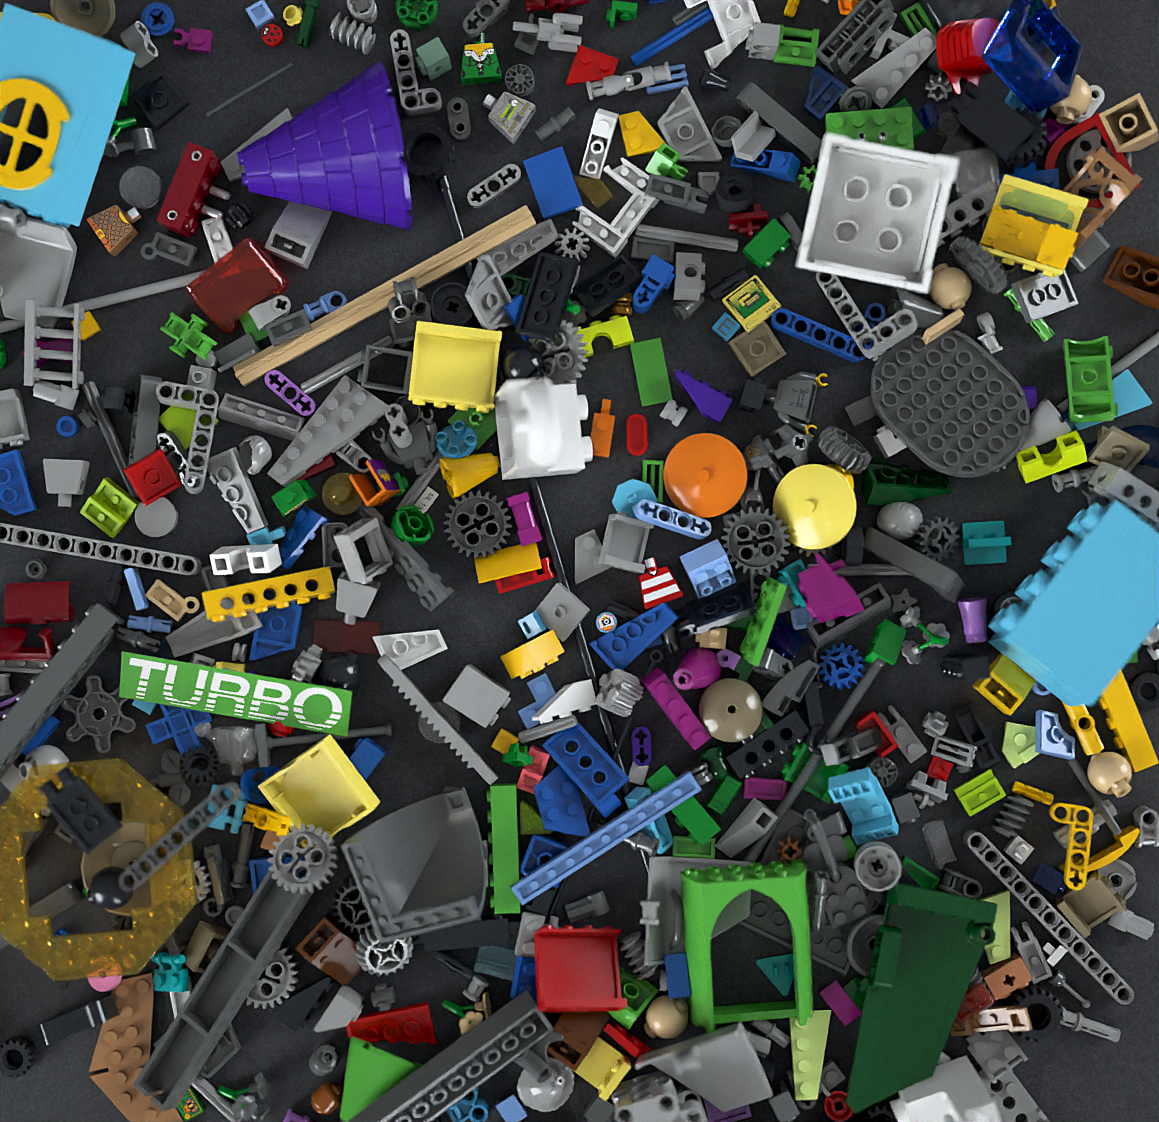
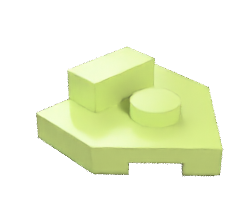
[1000,722,1040,769]

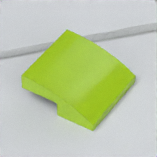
[159,393,219,450]
[80,477,140,538]

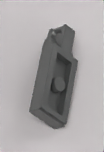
[204,844,236,905]

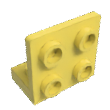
[573,1036,631,1101]

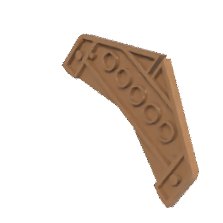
[89,971,185,1122]

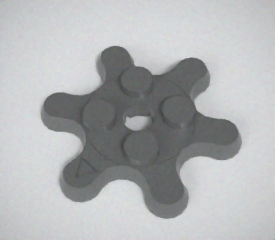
[61,675,136,753]

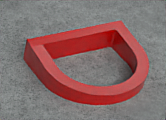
[1045,112,1141,209]

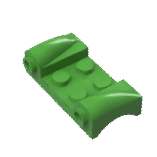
[1063,336,1118,423]

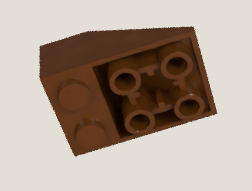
[295,912,373,986]
[547,1011,611,1071]

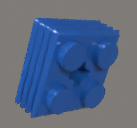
[519,832,571,888]

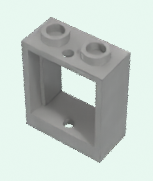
[334,517,393,584]

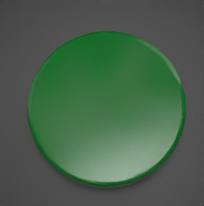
[396,0,438,30]

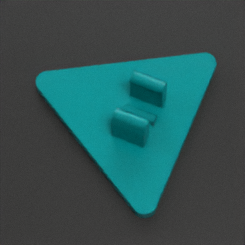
[756,953,794,996]

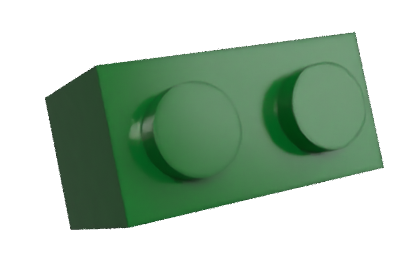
[742,218,791,270]

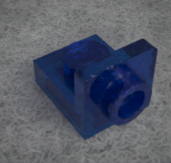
[1033,863,1067,895]

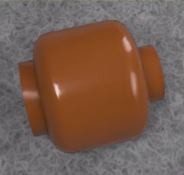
[311,1082,343,1114]

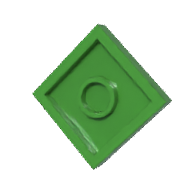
[448,408,497,450]

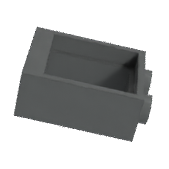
[357,344,413,394]

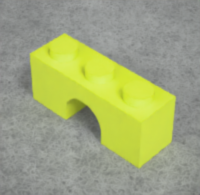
[570,314,634,358]
[1016,430,1087,484]

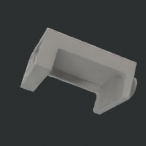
[0,389,30,449]
[598,511,654,573]

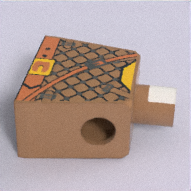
[86,205,142,256]

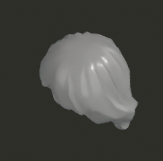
[238,435,272,475]

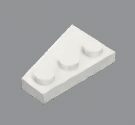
[373,630,448,670]

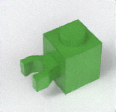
[645,143,688,181]

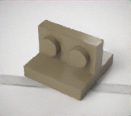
[1087,426,1150,473]

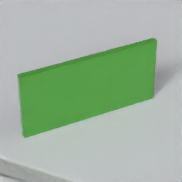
[630,338,672,407]

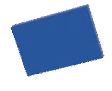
[523,146,583,220]

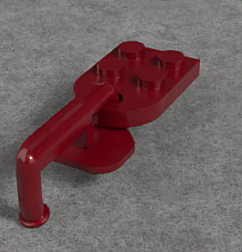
[0,626,56,661]

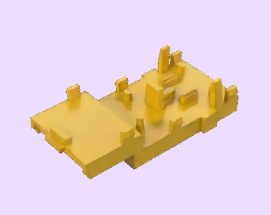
[979,205,1078,271]

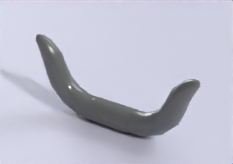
[669,889,683,950]

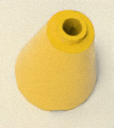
[439,453,500,498]

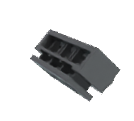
[815,0,896,74]

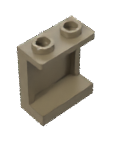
[1056,871,1127,938]

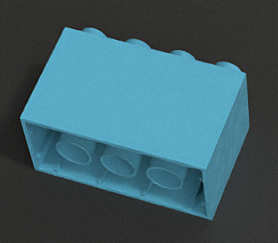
[988,500,1159,706]

